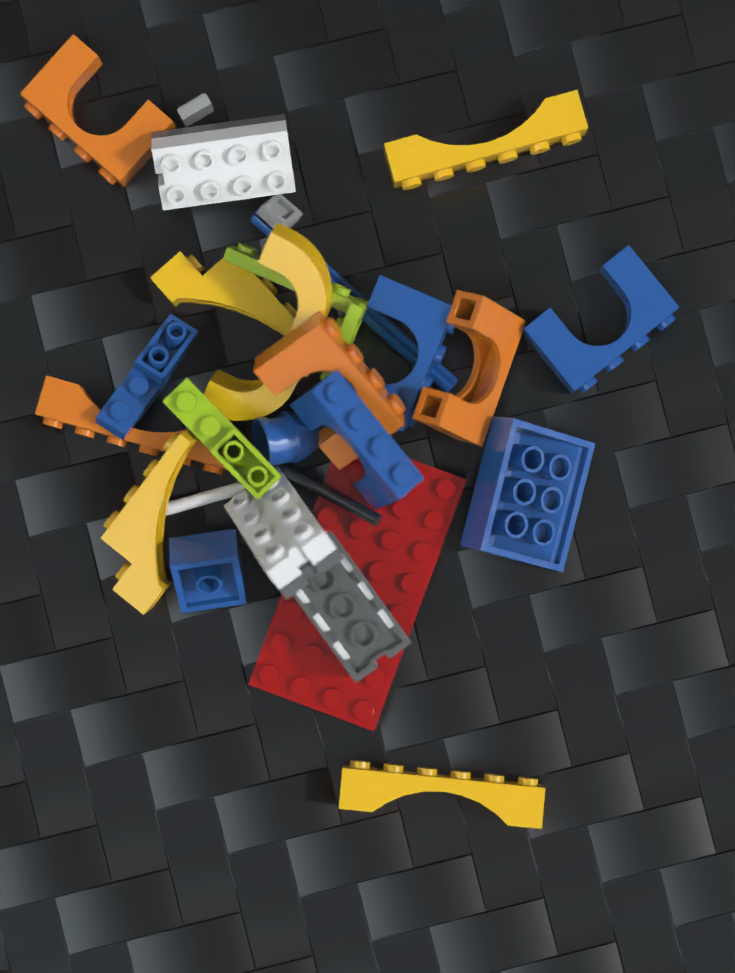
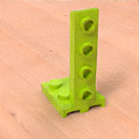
[224,242,369,379]

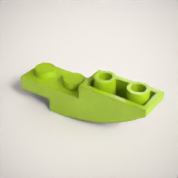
[162,378,282,500]

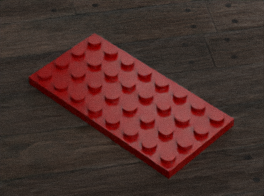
[248,457,467,731]

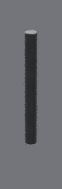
[273,463,383,527]

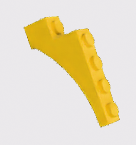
[150,251,297,336]
[101,430,198,615]

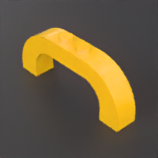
[204,223,333,421]

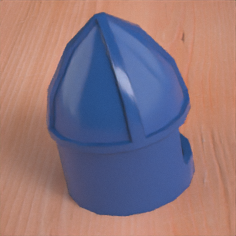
[252,411,324,466]

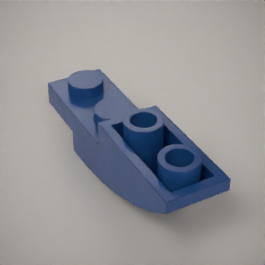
[95,313,198,440]

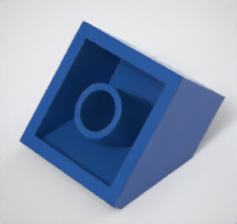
[169,529,247,613]

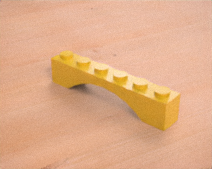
[384,90,588,190]
[339,760,546,829]

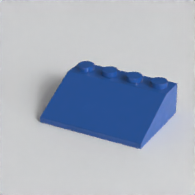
[460,416,596,572]

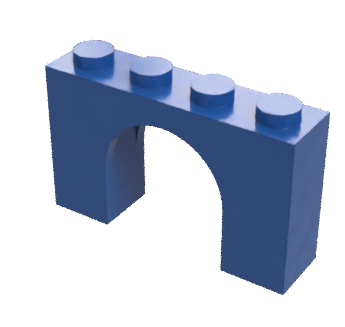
[522,245,679,394]
[344,275,456,432]
[290,370,424,510]

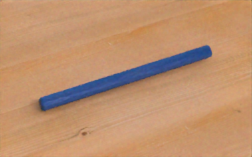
[251,209,457,393]

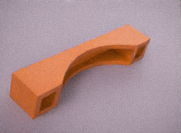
[35,375,242,475]

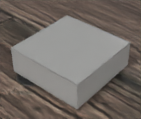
[177,93,214,127]
[256,194,303,229]

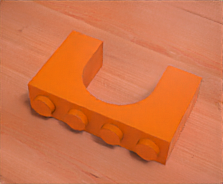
[20,34,176,187]
[412,290,526,447]
[253,311,406,470]

